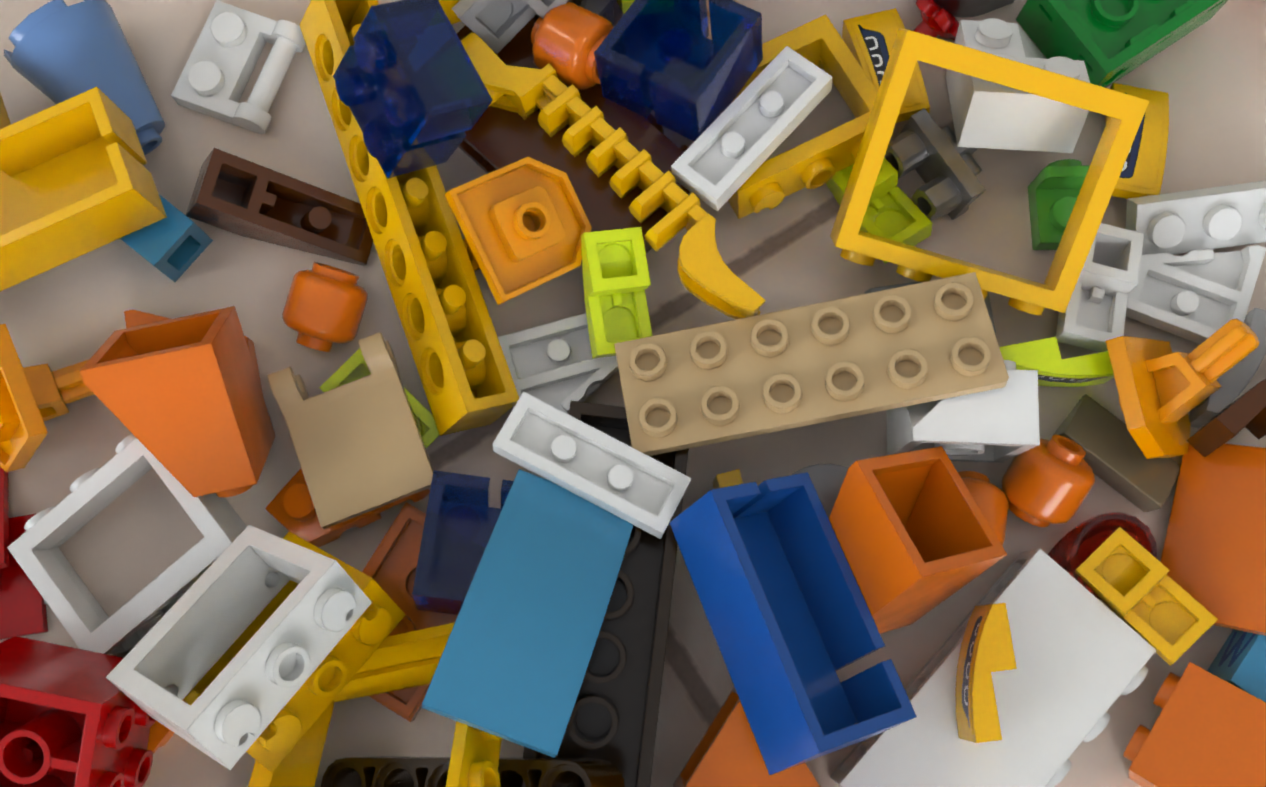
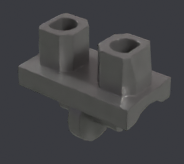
[885,108,986,220]

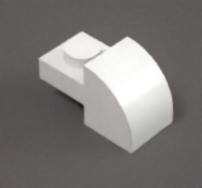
[1055,223,1144,352]

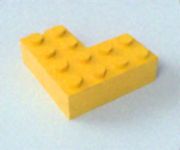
[0,87,167,292]

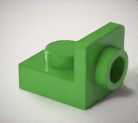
[1028,159,1090,250]

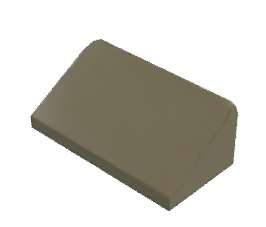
[1050,394,1180,513]

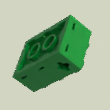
[1016,0,1228,88]

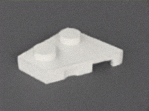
[1126,245,1266,344]
[498,313,619,414]

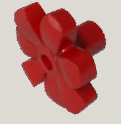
[913,0,959,41]

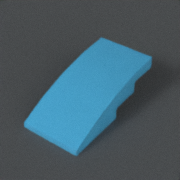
[421,469,633,758]

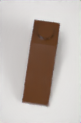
[186,148,373,266]

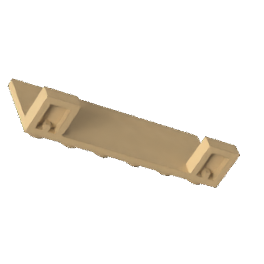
[614,272,1009,456]

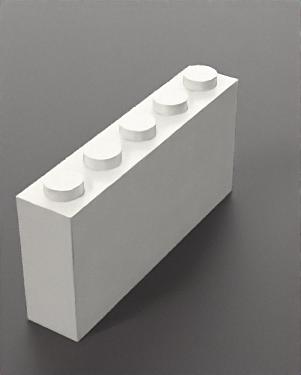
[830,548,1157,787]

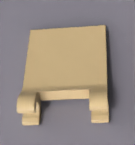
[267,332,438,529]

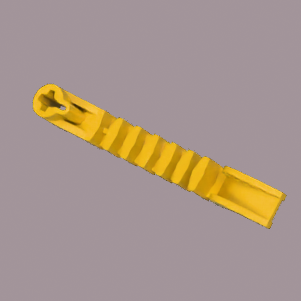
[426,32,766,319]

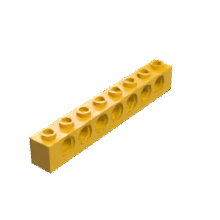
[299,0,519,436]

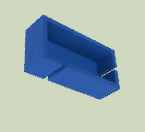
[669,472,917,775]

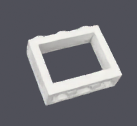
[7,434,247,658]
[106,525,372,770]

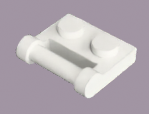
[171,0,306,134]

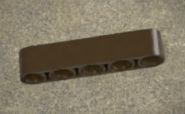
[321,756,625,787]

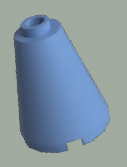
[4,0,165,155]

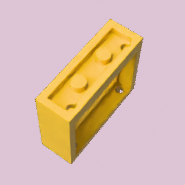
[675,14,878,219]
[183,531,406,773]

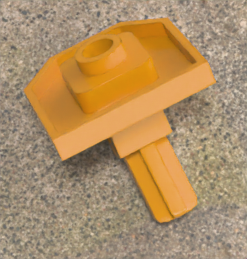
[444,157,592,305]
[1106,318,1260,459]
[0,324,94,472]

